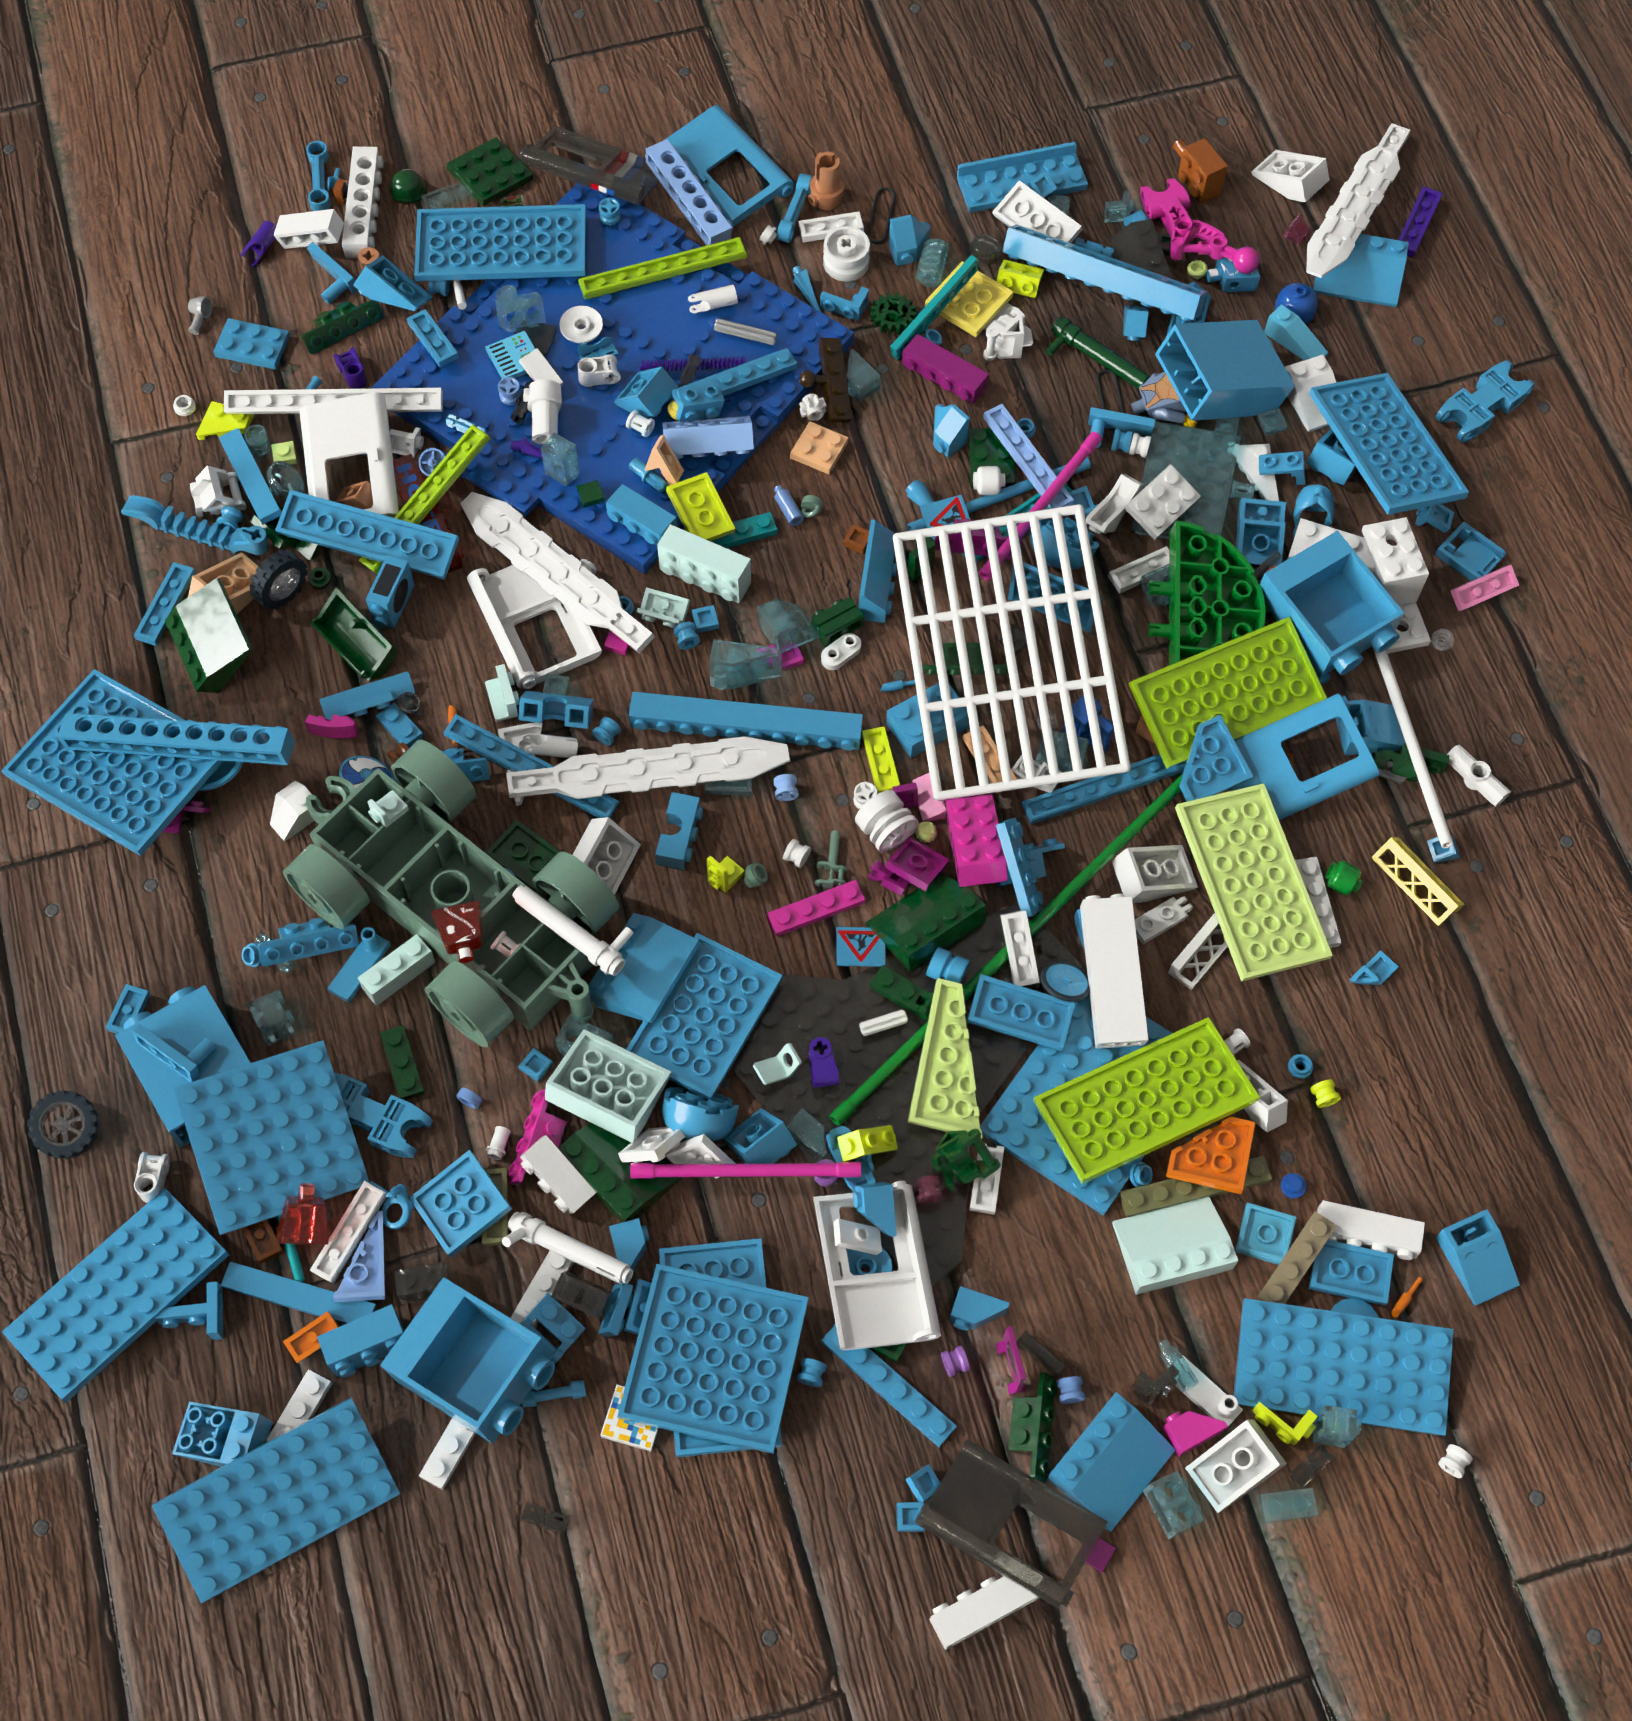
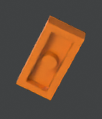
[283,1311,339,1363]

